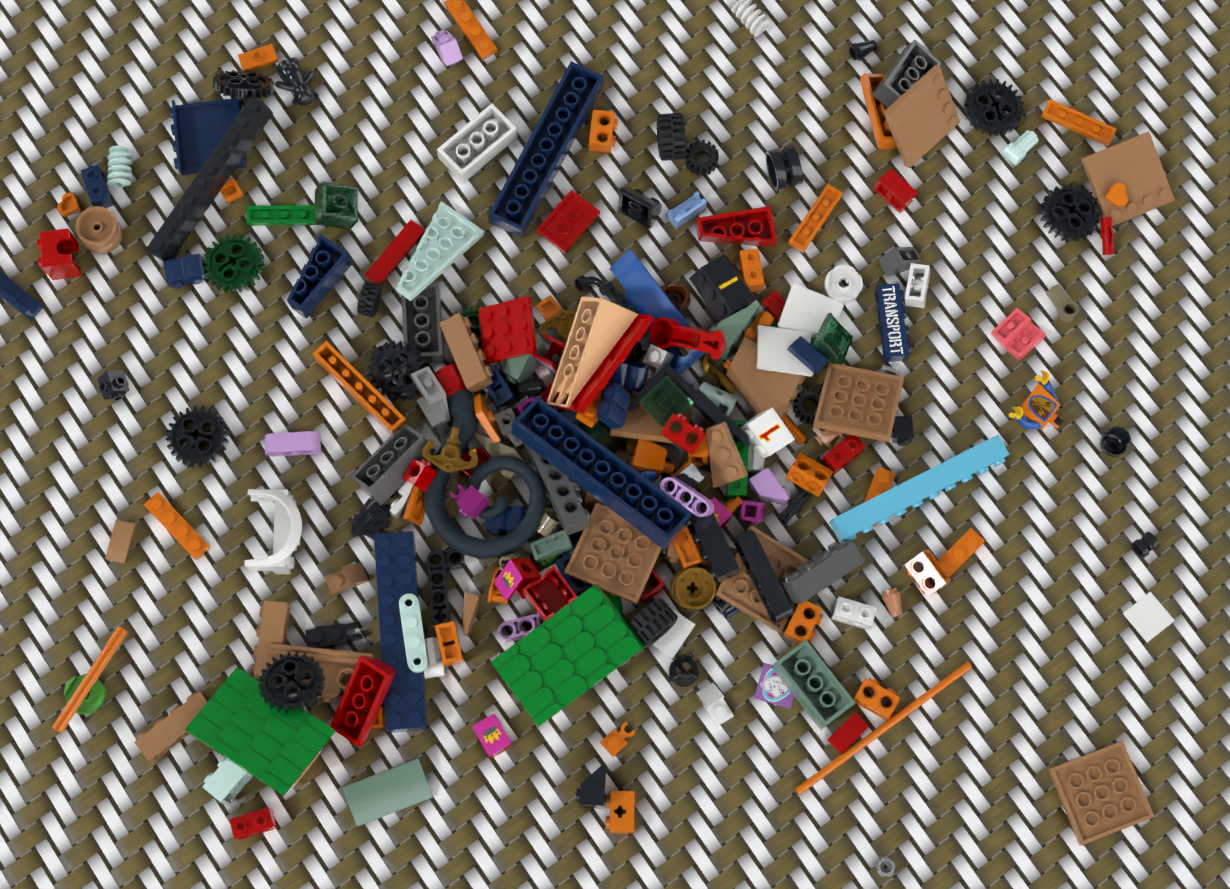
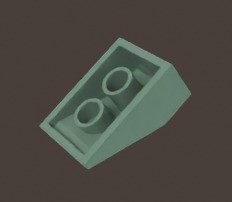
[710,302,760,360]

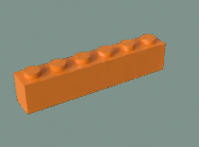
[312,341,408,435]

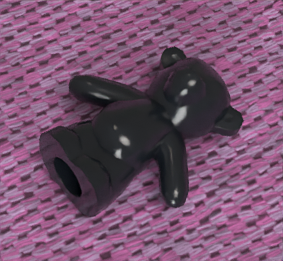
[275,57,319,106]

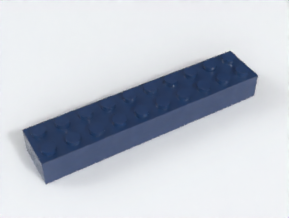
[488,61,604,238]
[511,397,693,550]
[374,531,428,733]

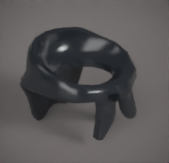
[669,653,699,687]

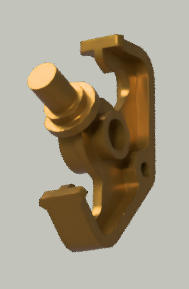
[539,310,576,345]
[422,428,478,473]

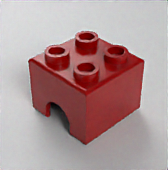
[37,228,81,280]
[522,566,578,622]

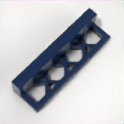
[0,272,43,321]

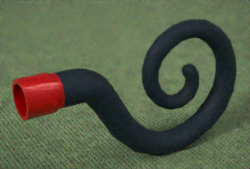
[424,364,546,559]

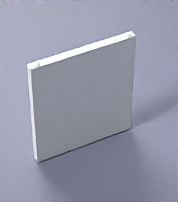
[777,283,844,348]
[756,325,813,377]

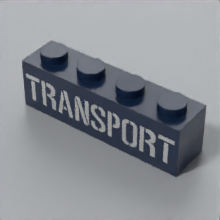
[875,284,911,362]

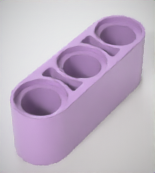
[265,431,321,457]
[660,477,714,517]
[498,614,542,642]

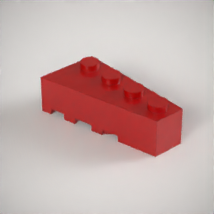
[695,206,777,247]

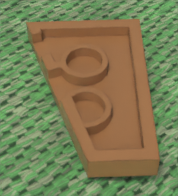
[706,421,748,488]

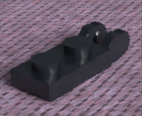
[305,622,363,648]

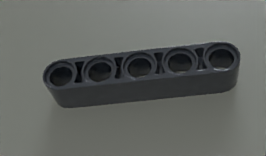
[733,529,793,624]

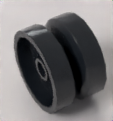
[765,145,803,190]

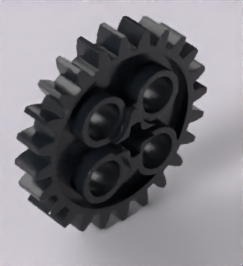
[213,70,274,100]
[964,79,1024,136]
[1039,183,1101,242]
[368,340,428,402]
[165,406,230,468]
[258,651,325,714]

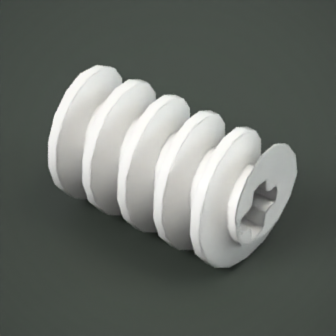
[731,0,771,37]

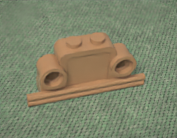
[268,643,373,704]

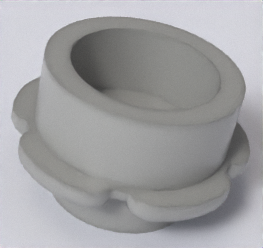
[875,857,896,877]

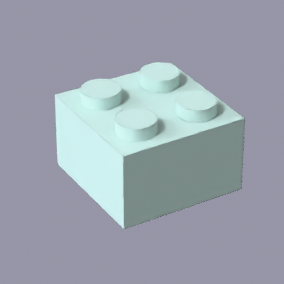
[202,757,253,806]

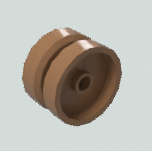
[75,206,123,254]

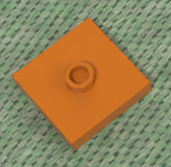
[474,394,501,443]

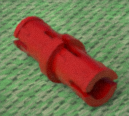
[1100,217,1115,255]

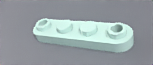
[399,594,428,673]

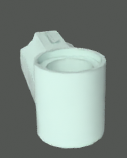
[1002,130,1039,166]

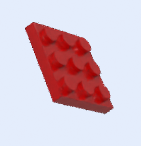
[478,296,537,365]

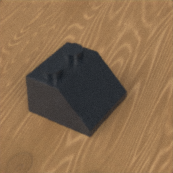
[576,764,607,809]

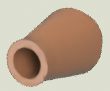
[882,587,903,617]

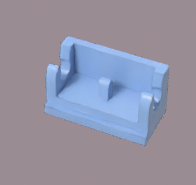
[665,191,707,230]

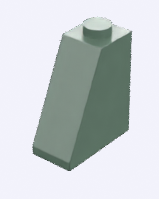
[503,333,548,386]

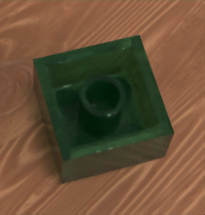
[315,181,358,230]

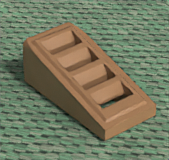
[463,592,481,636]

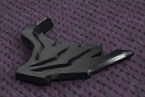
[351,493,394,541]

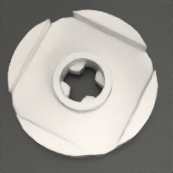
[824,265,863,303]

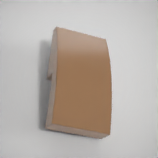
[105,519,136,564]

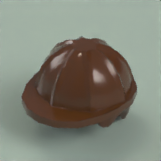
[660,283,691,313]

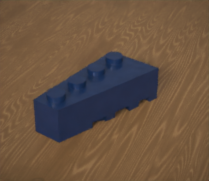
[287,234,353,319]

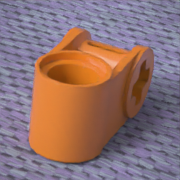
[487,567,508,606]

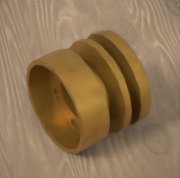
[670,567,716,609]

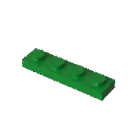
[247,205,323,226]

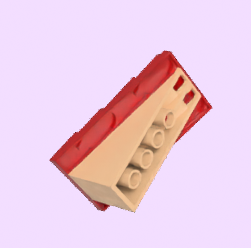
[540,297,655,413]

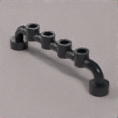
[574,275,651,352]

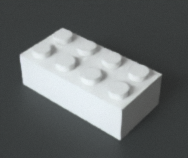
[437,104,518,183]

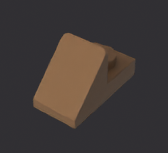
[325,563,369,596]

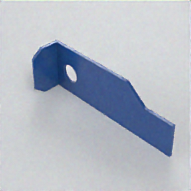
[609,249,706,376]

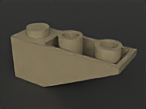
[474,432,532,479]

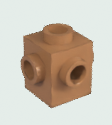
[813,427,845,450]

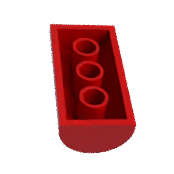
[330,656,396,747]

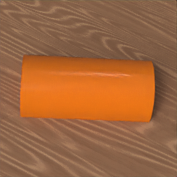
[860,73,897,150]

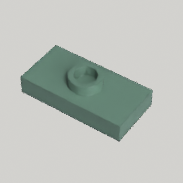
[530,530,573,562]

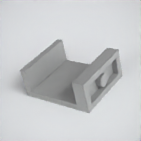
[411,366,451,428]

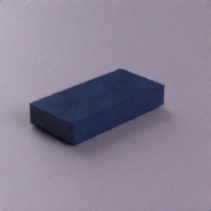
[787,336,829,375]

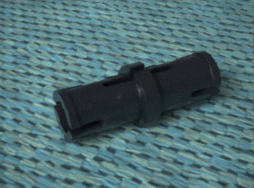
[778,489,812,524]

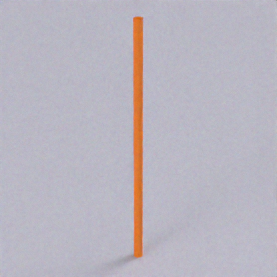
[795,662,972,795]

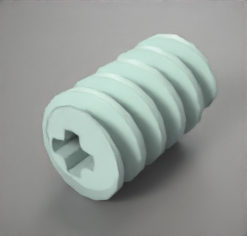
[107,146,133,187]

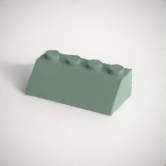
[772,640,855,730]

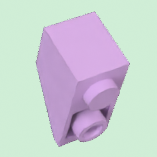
[431,30,463,66]
[747,467,790,505]

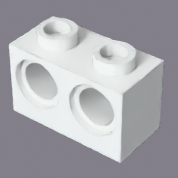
[831,597,877,630]

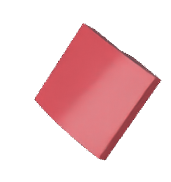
[991,308,1045,361]

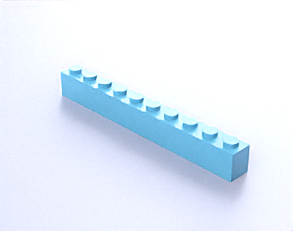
[829,435,1010,542]

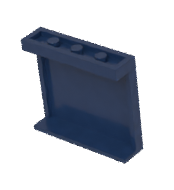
[169,97,247,176]

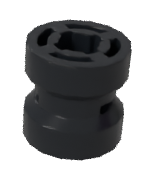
[1132,531,1160,558]

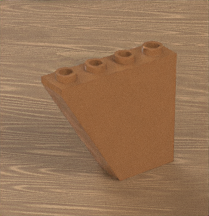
[726,337,806,422]

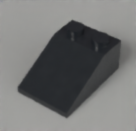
[618,187,662,229]

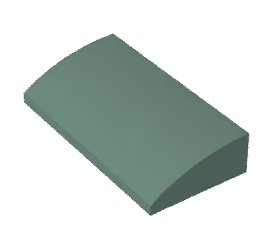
[342,758,433,827]

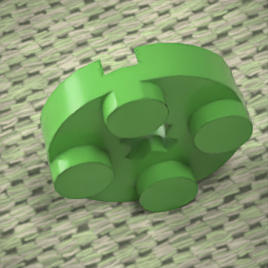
[64,674,106,714]

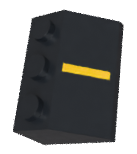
[689,254,757,322]

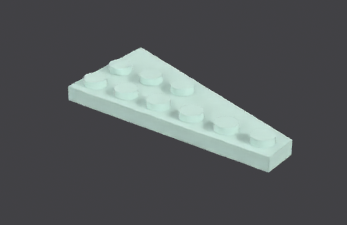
[396,201,484,301]

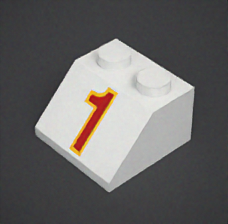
[740,407,795,459]

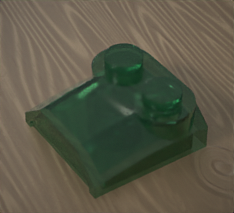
[810,313,853,365]
[639,375,694,428]

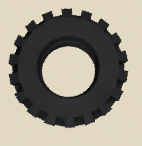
[657,113,686,161]
[628,599,678,649]

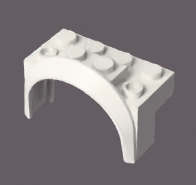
[245,489,302,575]

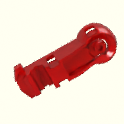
[649,317,726,360]

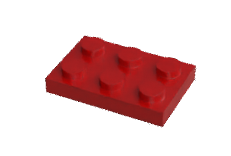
[536,189,600,254]

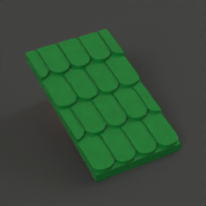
[491,584,645,727]
[184,668,336,796]

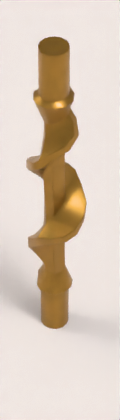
[683,347,737,394]

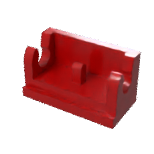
[873,168,918,213]

